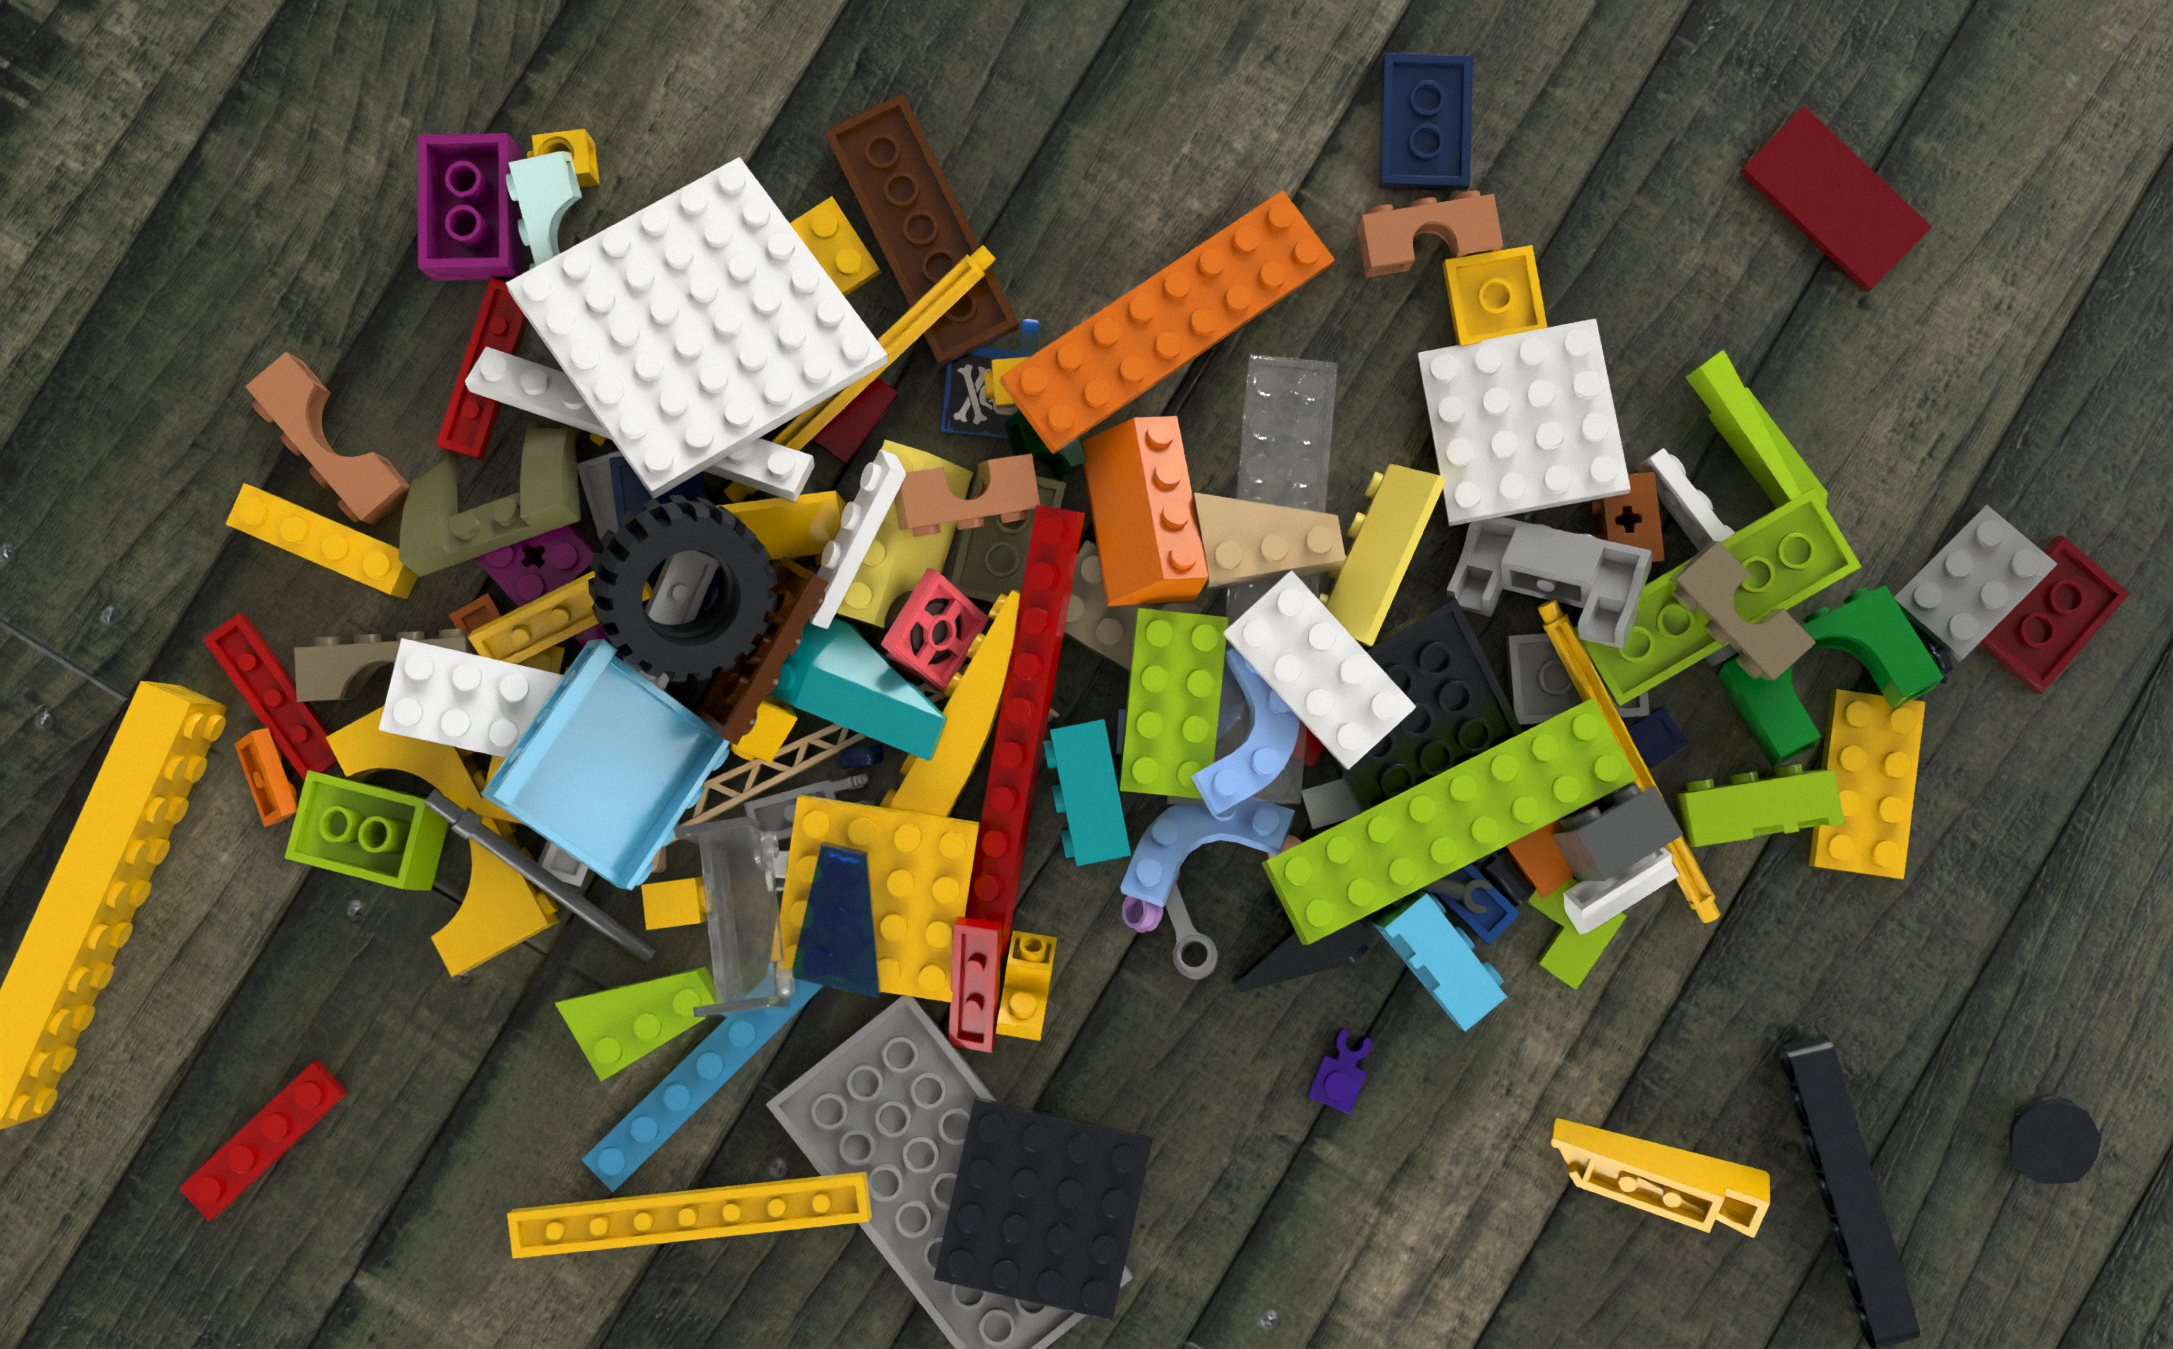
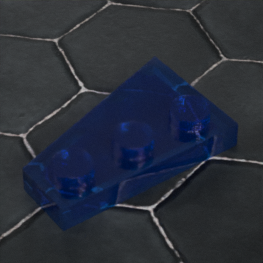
[790,842,881,998]

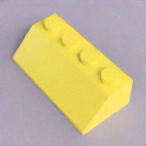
[836,440,974,630]
[1318,464,1447,647]

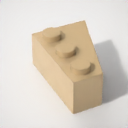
[1193,493,1346,591]

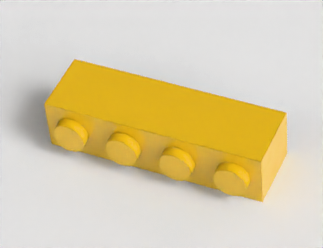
[226,483,418,599]

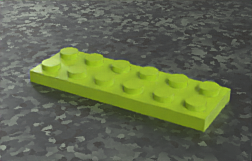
[1574,488,1862,706]

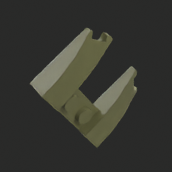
[399,421,581,577]

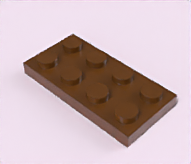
[696,556,829,745]

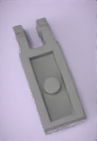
[743,773,875,847]

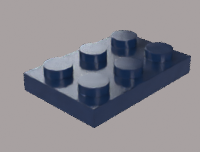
[1379,53,1473,191]

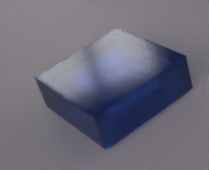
[1627,706,1688,768]

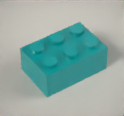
[1043,719,1131,866]

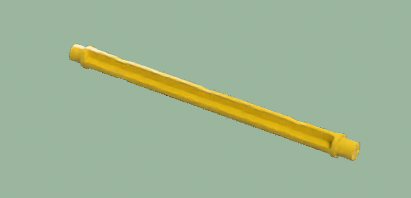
[724,245,996,503]
[1537,599,1721,923]

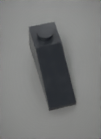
[1232,920,1373,993]

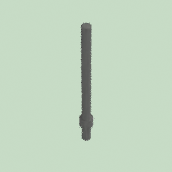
[423,789,656,964]

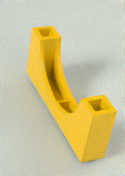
[326,705,559,977]

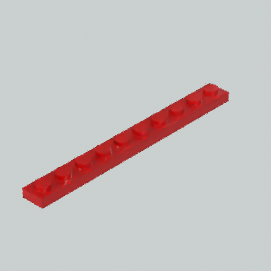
[965,505,1085,957]

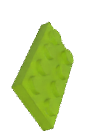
[1118,608,1229,799]

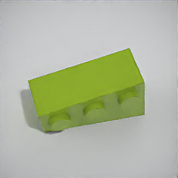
[1673,763,1845,847]
[555,966,728,1082]

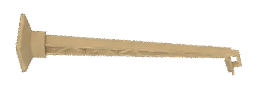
[651,663,1059,873]

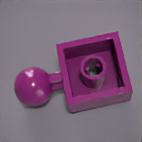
[474,524,616,648]

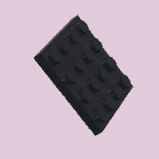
[1328,596,1523,813]
[933,1097,1153,1321]

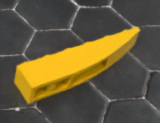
[879,590,1021,817]

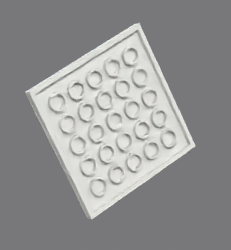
[506,157,888,499]

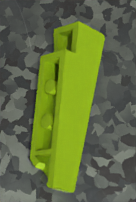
[1685,350,1828,508]

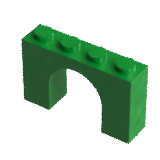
[1717,585,1944,768]

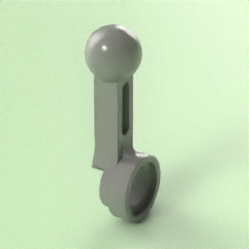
[1165,868,1218,979]

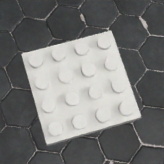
[1418,318,1631,526]

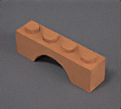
[245,352,410,526]

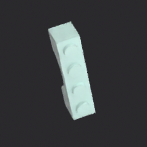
[506,151,582,270]

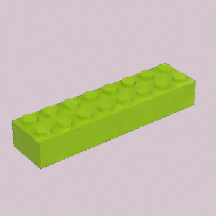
[1262,697,1637,945]

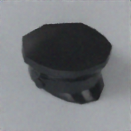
[2008,1095,2101,1184]

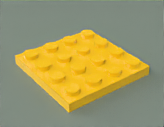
[771,795,979,1002]

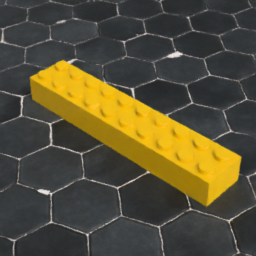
[0,681,228,1130]

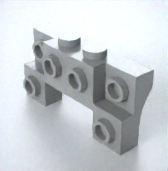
[1446,517,1652,649]

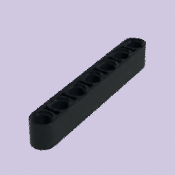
[1778,1034,1920,1349]

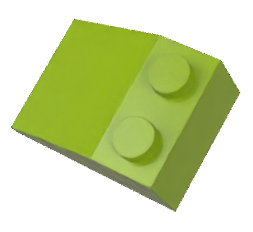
[285,770,449,891]

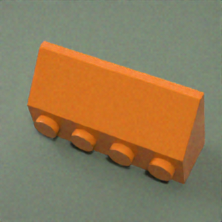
[1081,416,1208,606]

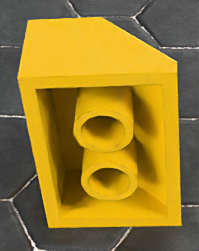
[716,491,846,572]

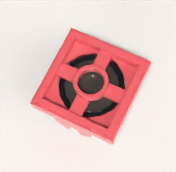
[881,568,990,693]

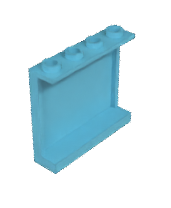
[481,639,730,891]

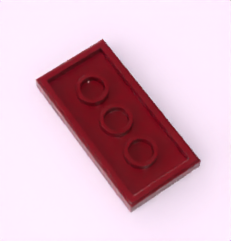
[1739,106,1932,293]

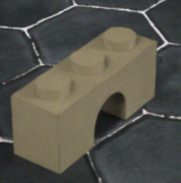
[1669,541,1816,681]

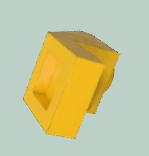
[996,930,1057,1041]

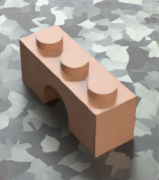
[1357,190,1503,278]
[894,453,1040,537]

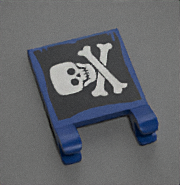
[941,319,1040,439]

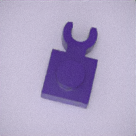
[1307,1027,1371,1114]

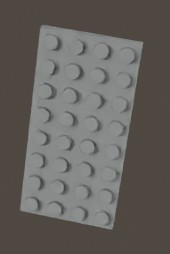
[766,995,1133,1349]

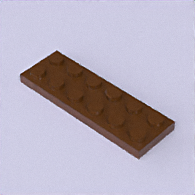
[824,93,1020,367]

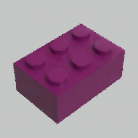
[418,133,522,281]

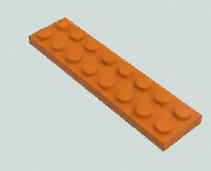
[999,190,1335,454]

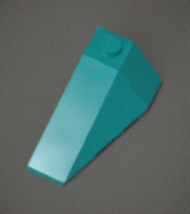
[769,616,947,761]

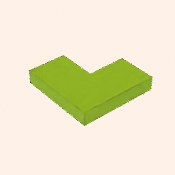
[1526,878,1627,990]

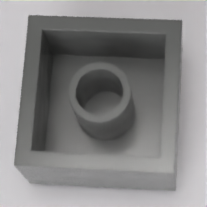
[1551,783,1684,881]

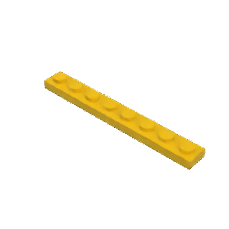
[507,1171,872,1259]

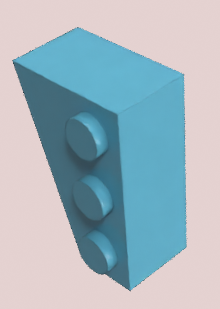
[1372,890,1507,1032]

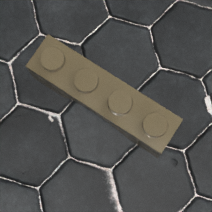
[294,629,480,702]

